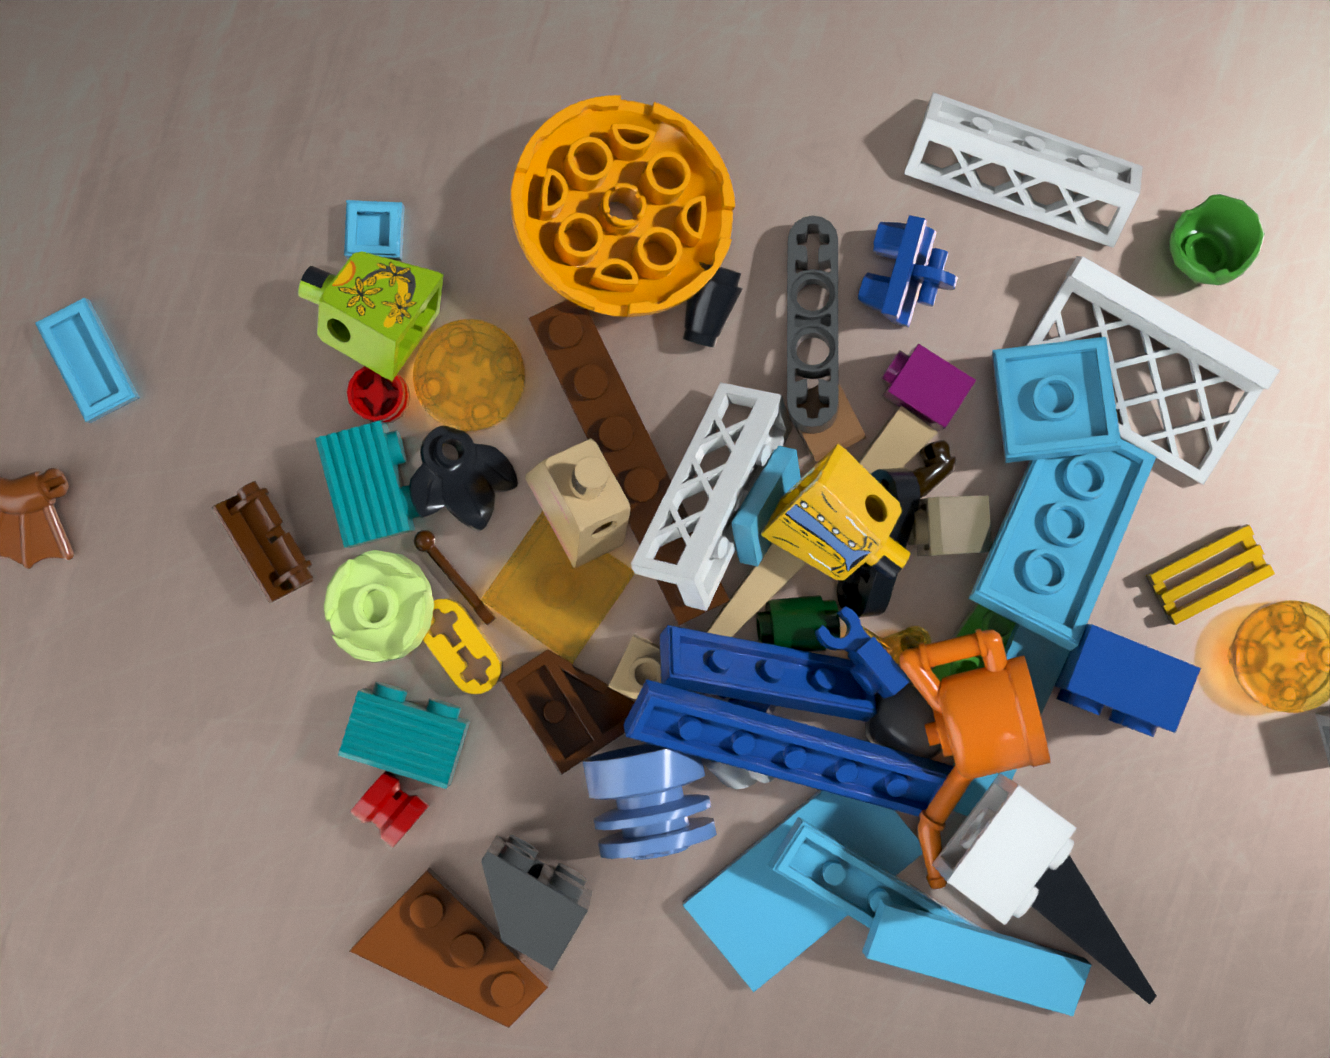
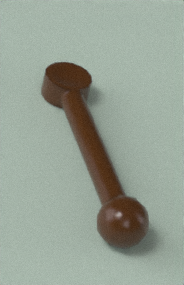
[414,530,496,625]

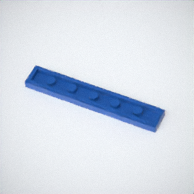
[623,679,954,817]

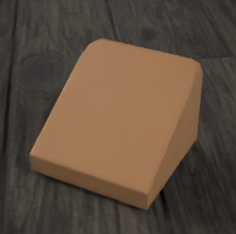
[787,379,866,462]

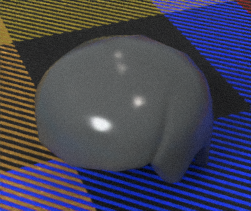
[865,681,943,760]

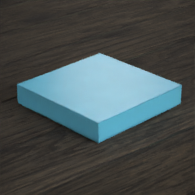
[992,337,1121,463]

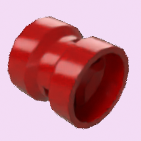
[347,366,410,424]
[350,771,430,849]

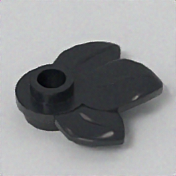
[409,425,518,531]

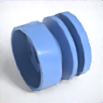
[582,743,717,860]

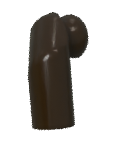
[912,440,956,498]

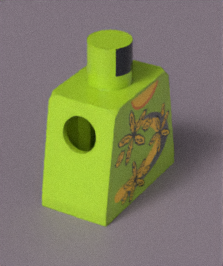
[298,251,444,381]

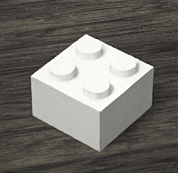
[932,773,1077,925]

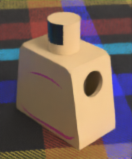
[525,438,631,569]

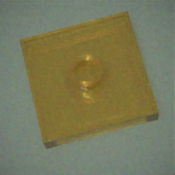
[481,511,635,664]

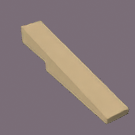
[705,406,938,637]

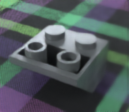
[481,835,592,971]

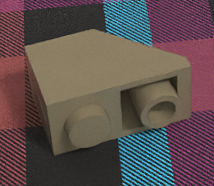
[908,495,992,556]

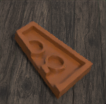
[349,867,549,1028]

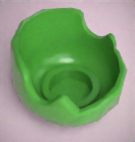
[1169,194,1265,285]

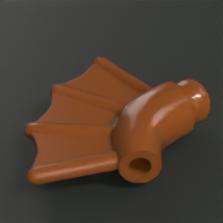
[0,468,74,569]

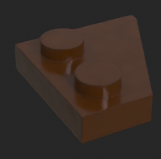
[499,649,635,775]

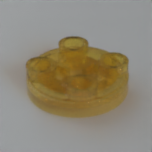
[413,319,526,432]
[1227,600,1330,713]

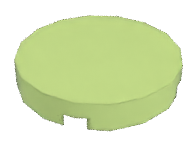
[324,550,434,662]

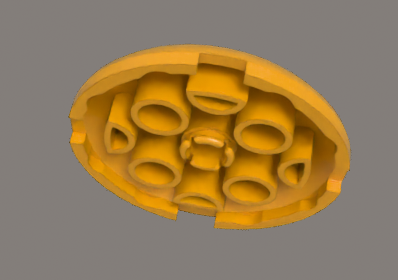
[510,95,735,317]

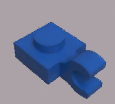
[815,606,911,699]

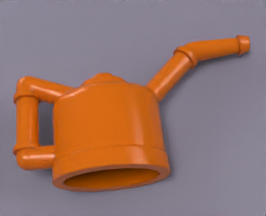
[899,628,1051,889]

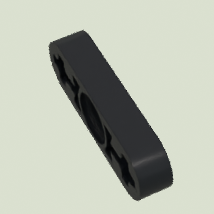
[837,468,920,618]

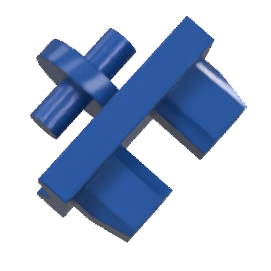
[858,215,958,328]

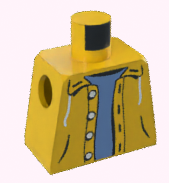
[761,444,910,580]

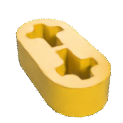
[423,599,503,694]

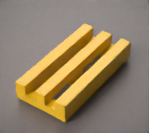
[1146,524,1275,625]

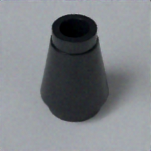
[682,262,743,348]

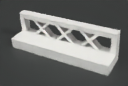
[904,92,1143,248]
[631,382,792,611]

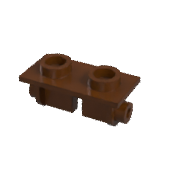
[212,481,314,603]

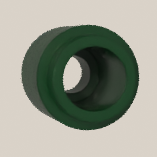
[756,595,840,652]

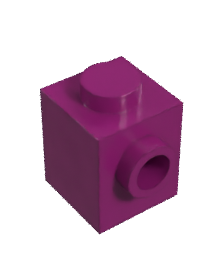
[881,343,976,432]

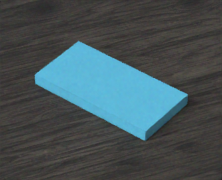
[968,438,1156,651]
[683,790,922,992]

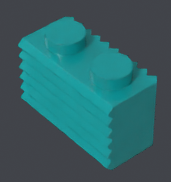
[315,421,420,548]
[338,682,471,789]

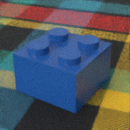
[1054,624,1201,737]

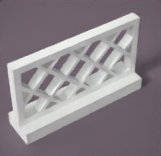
[1025,256,1280,485]

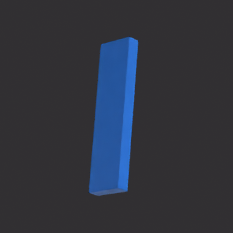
[660,625,877,722]

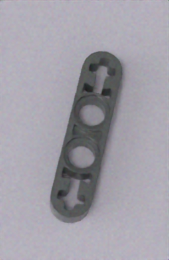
[787,216,839,434]

